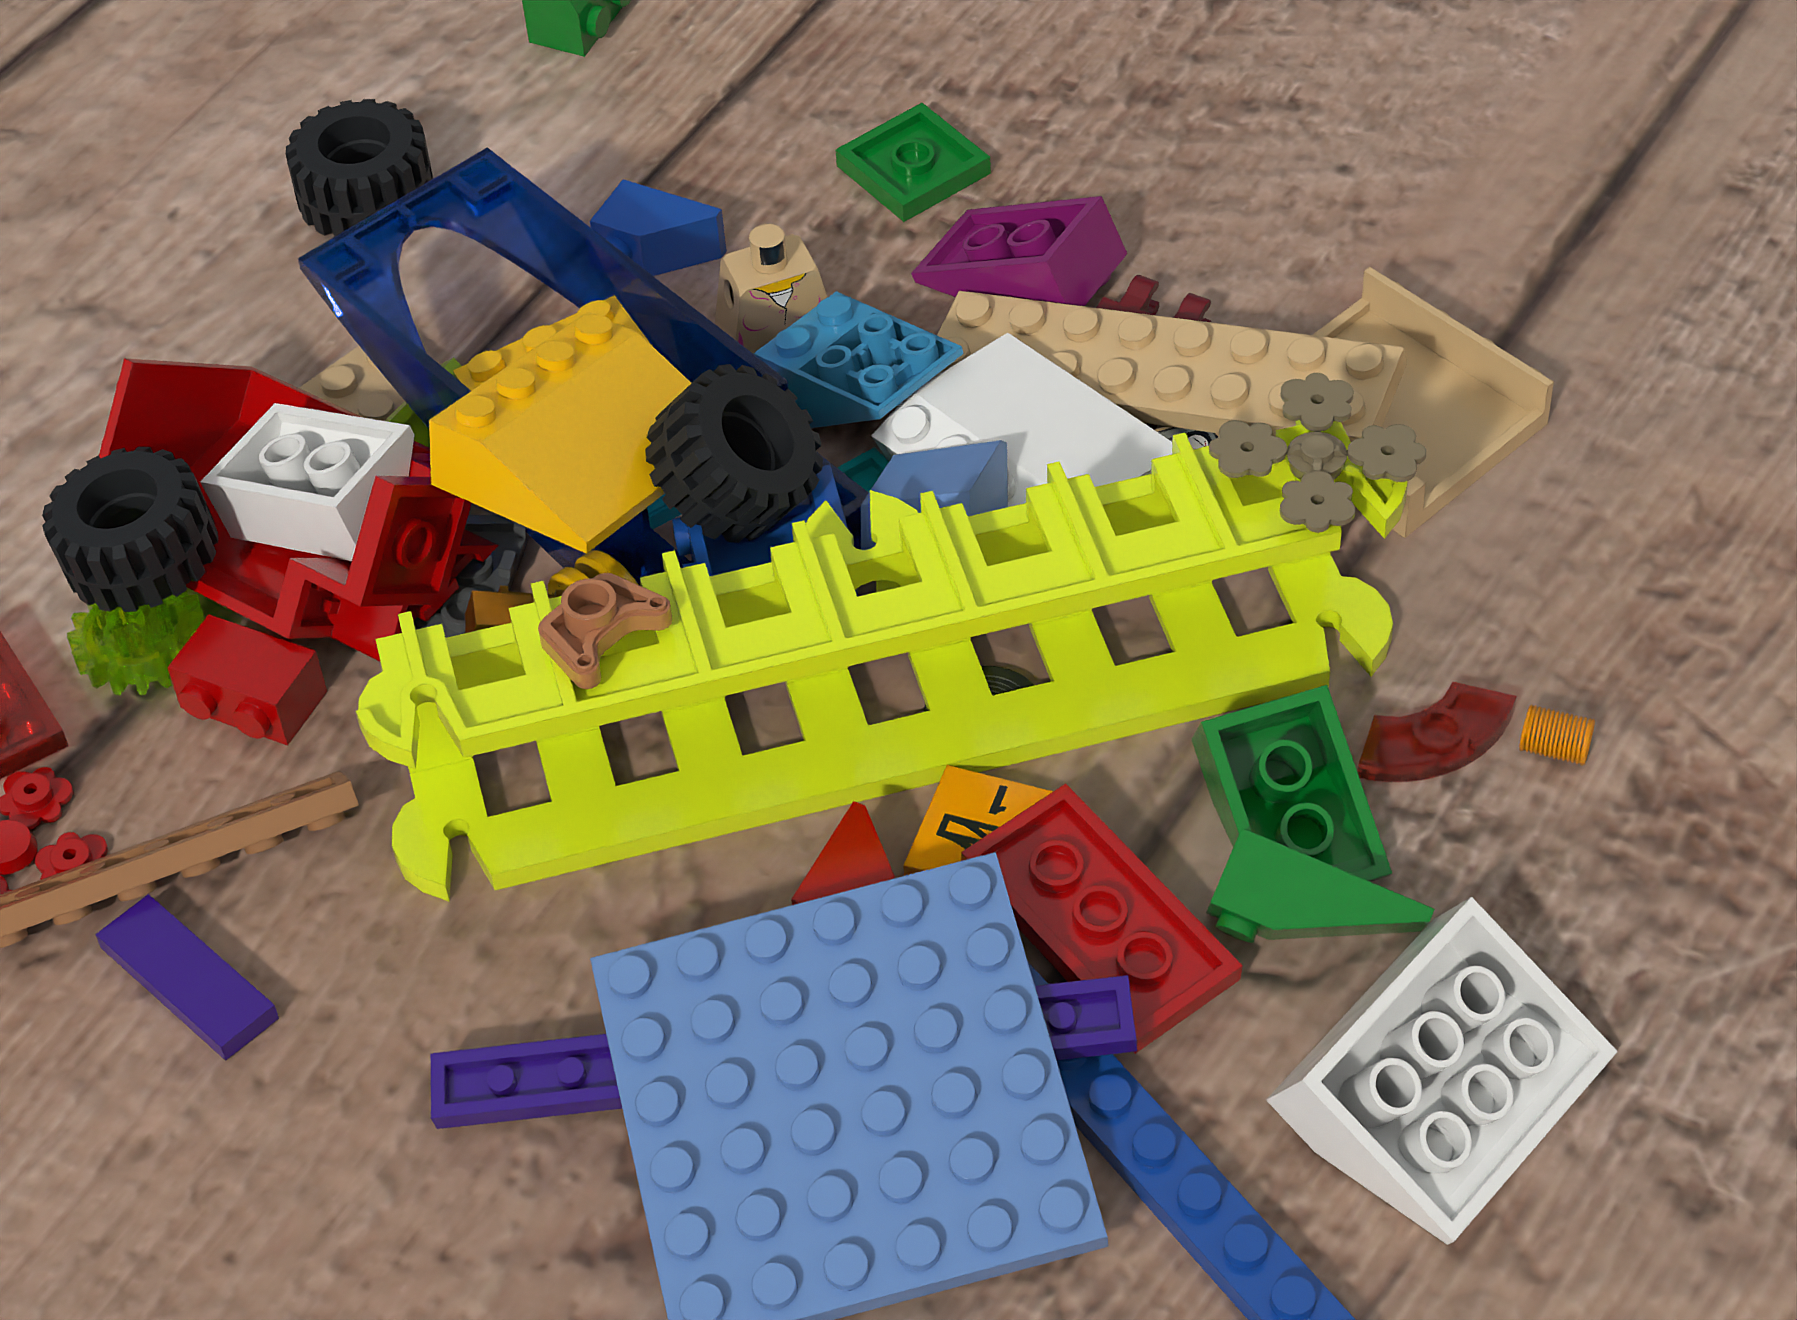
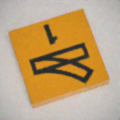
[903,765,1053,876]

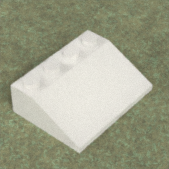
[871,333,1172,507]
[1266,897,1618,1245]

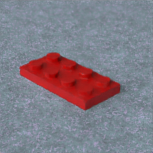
[961,783,1243,1054]

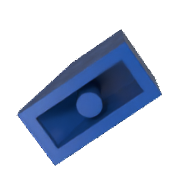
[590,179,727,278]

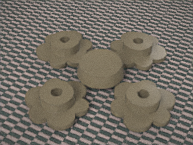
[1209,373,1426,533]

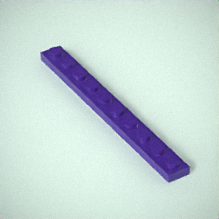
[430,975,1137,1129]

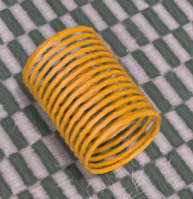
[1519,704,1595,766]

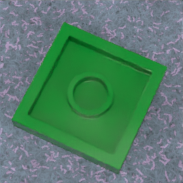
[835,103,991,222]

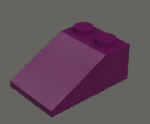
[911,196,1128,306]

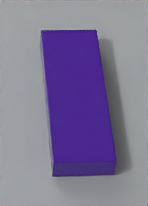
[95,894,279,1061]

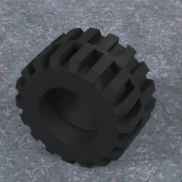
[285,99,435,241]
[645,364,823,543]
[42,447,218,612]

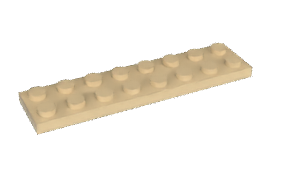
[934,291,1407,442]

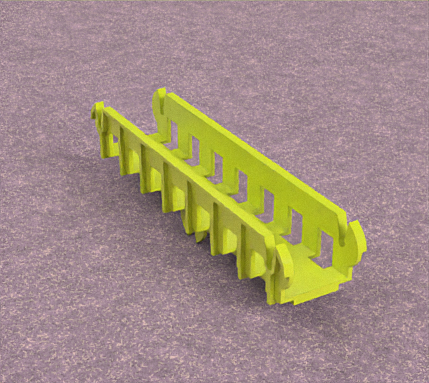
[355,420,1408,901]

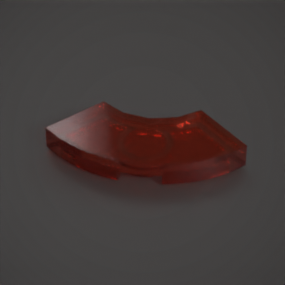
[1358,682,1517,782]

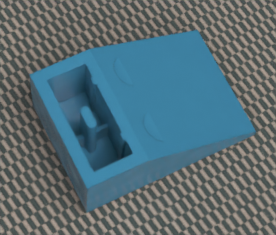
[753,291,964,428]

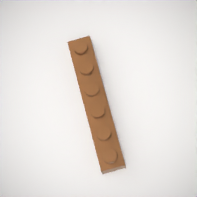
[0,771,359,948]

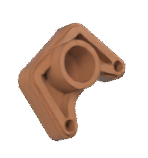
[538,573,673,689]

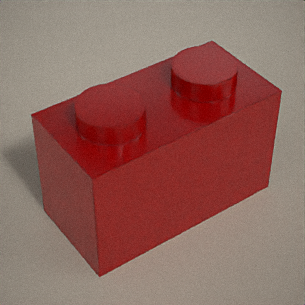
[167,614,327,746]

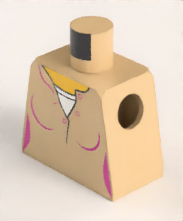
[715,224,827,364]

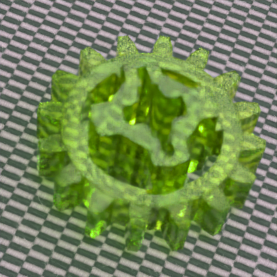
[67,591,205,695]

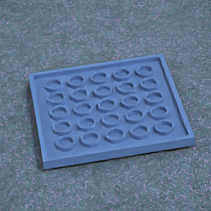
[590,852,1109,1320]

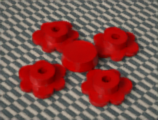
[0,767,108,895]

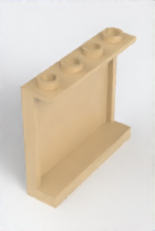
[1313,267,1554,538]

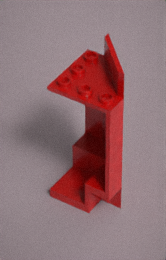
[99,358,499,662]

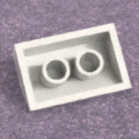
[200,403,414,561]

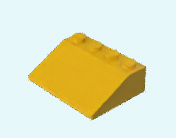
[429,312,691,554]

